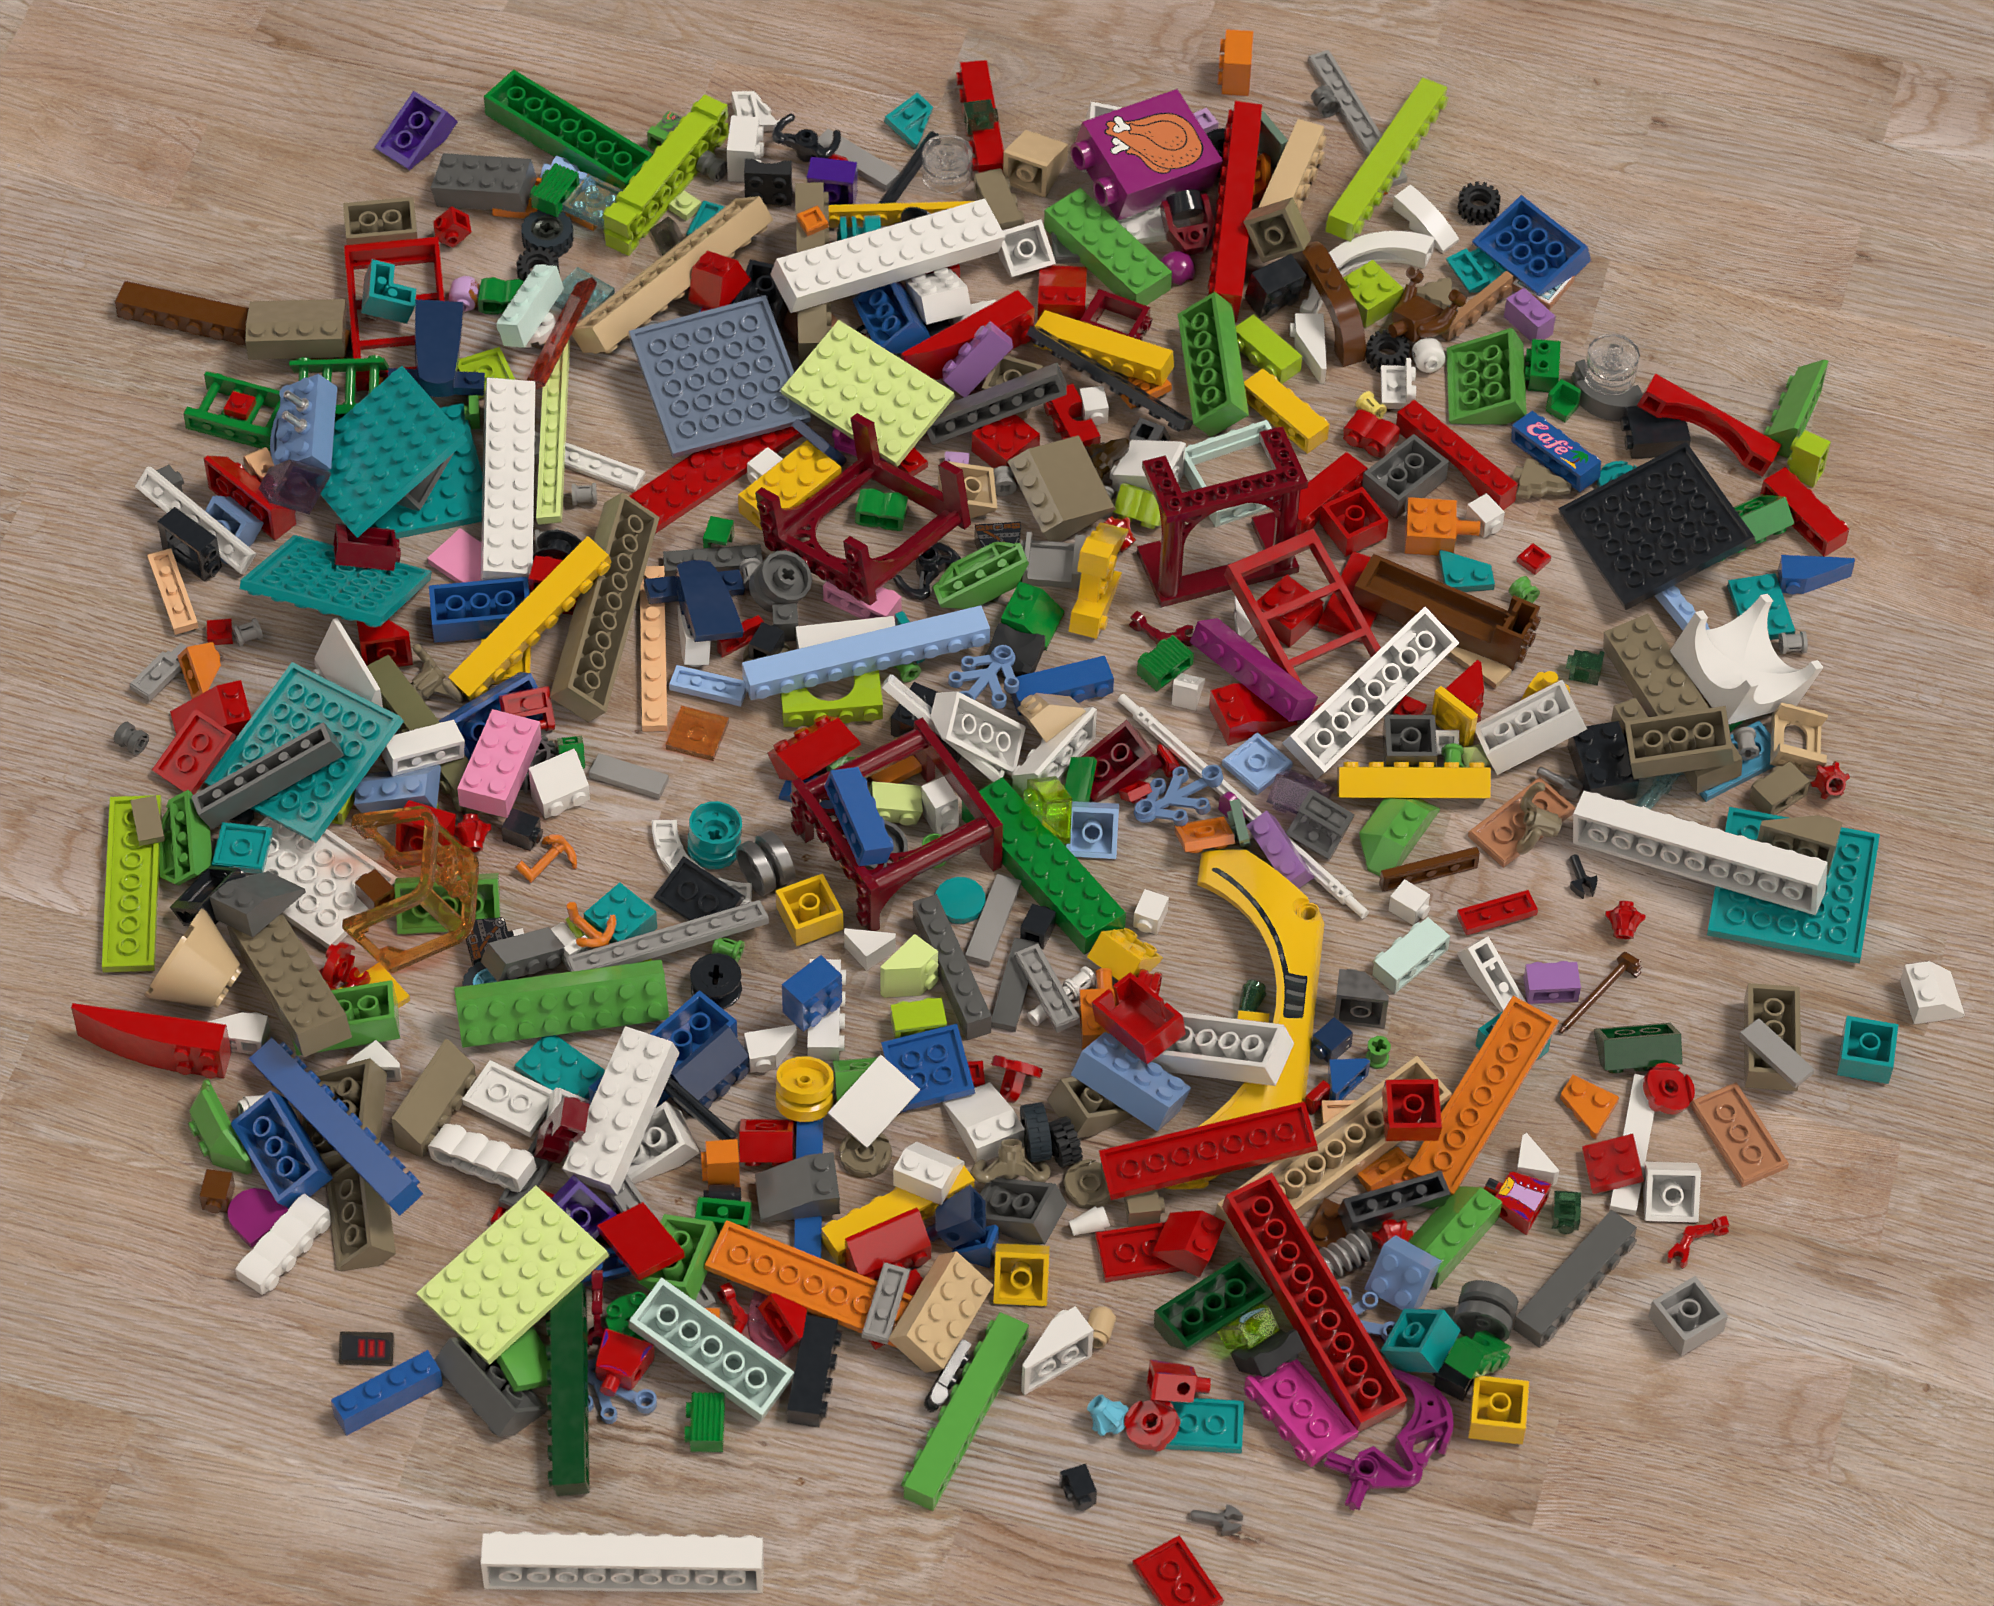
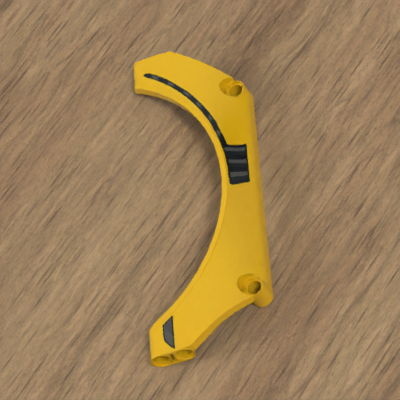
[1165,849,1325,1190]

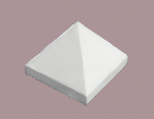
[1436,730,1459,755]

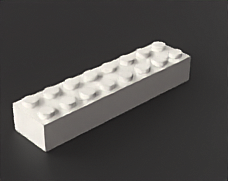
[1282,607,1459,779]

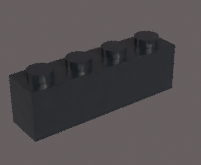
[1337,1170,1451,1234]
[787,1315,842,1427]

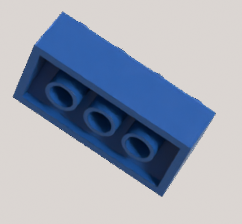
[852,281,931,354]
[439,672,543,761]

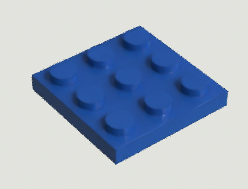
[881,1024,975,1112]

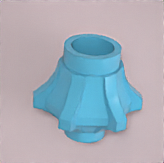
[1087,1395,1129,1436]

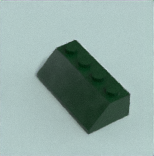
[1154,1256,1273,1351]

